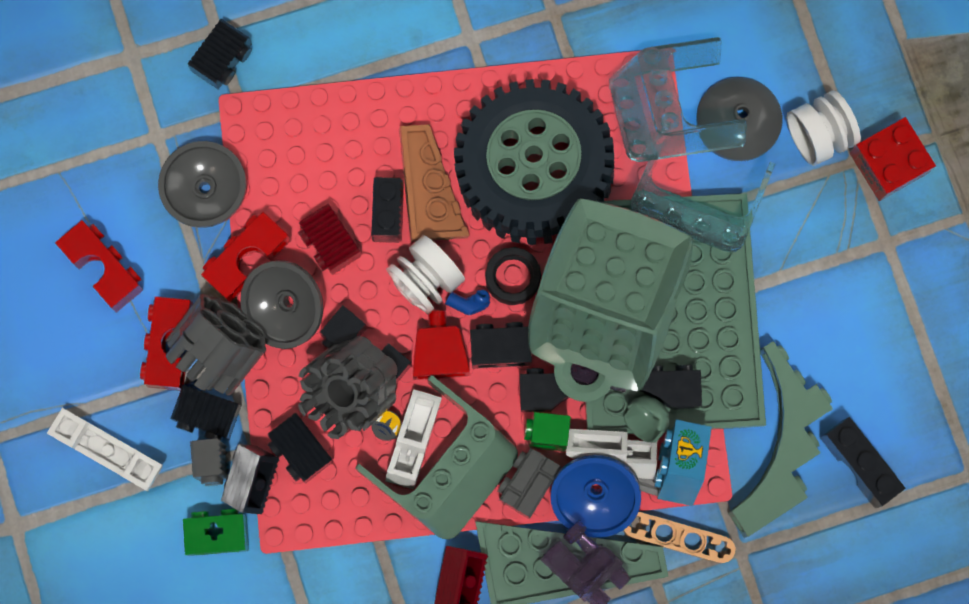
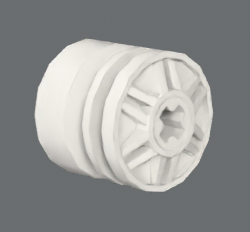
[786,90,861,166]
[386,235,465,315]

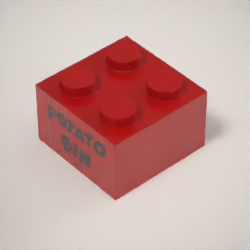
[849,117,936,201]

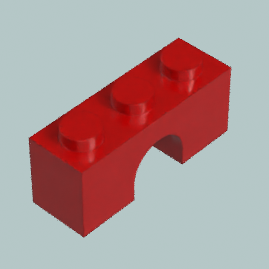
[201,212,291,302]
[55,220,143,313]
[140,296,193,391]

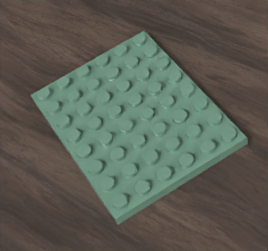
[583,193,766,434]

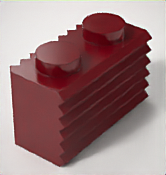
[298,203,361,275]
[434,546,488,604]

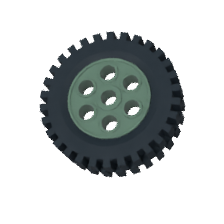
[454,79,614,245]

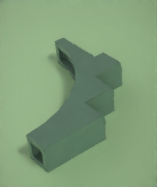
[728,341,833,538]

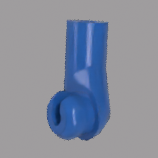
[445,290,490,315]

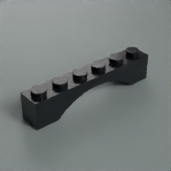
[520,365,702,412]

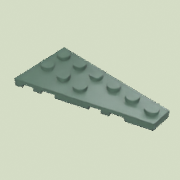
[475,521,669,604]

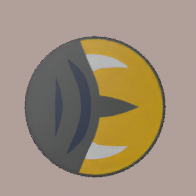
[372,411,401,441]

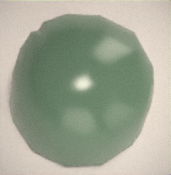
[624,395,669,443]

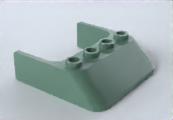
[355,375,518,540]

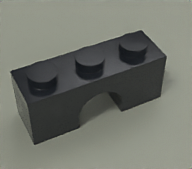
[320,306,412,384]
[820,417,906,508]

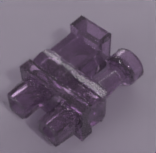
[539,520,631,604]

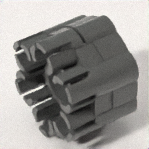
[166,294,266,396]
[298,336,397,439]

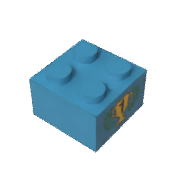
[654,420,712,506]

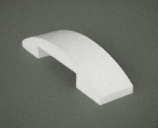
[47,408,163,491]

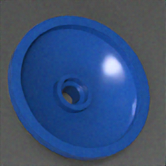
[550,455,641,538]

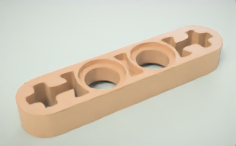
[623,512,736,563]

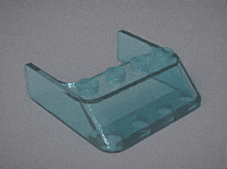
[609,37,747,162]
[630,122,775,252]

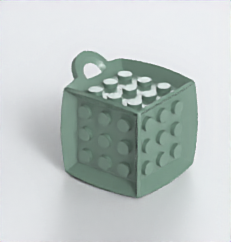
[528,198,693,402]

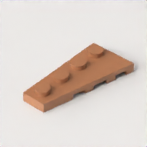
[399,125,470,242]

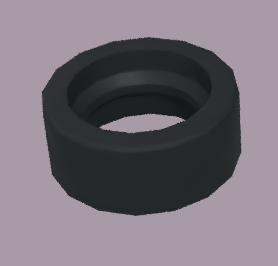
[485,247,541,305]

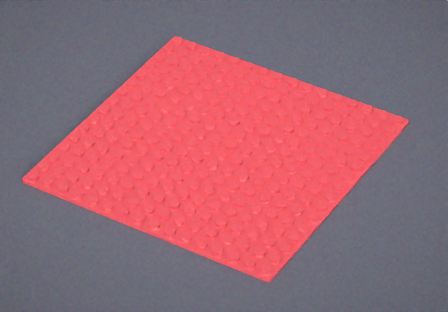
[219,48,732,554]

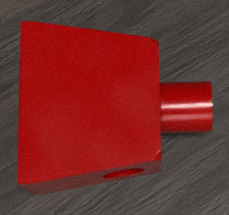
[413,310,470,380]

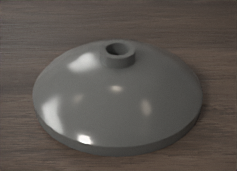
[696,77,782,161]
[158,141,247,228]
[240,260,323,349]

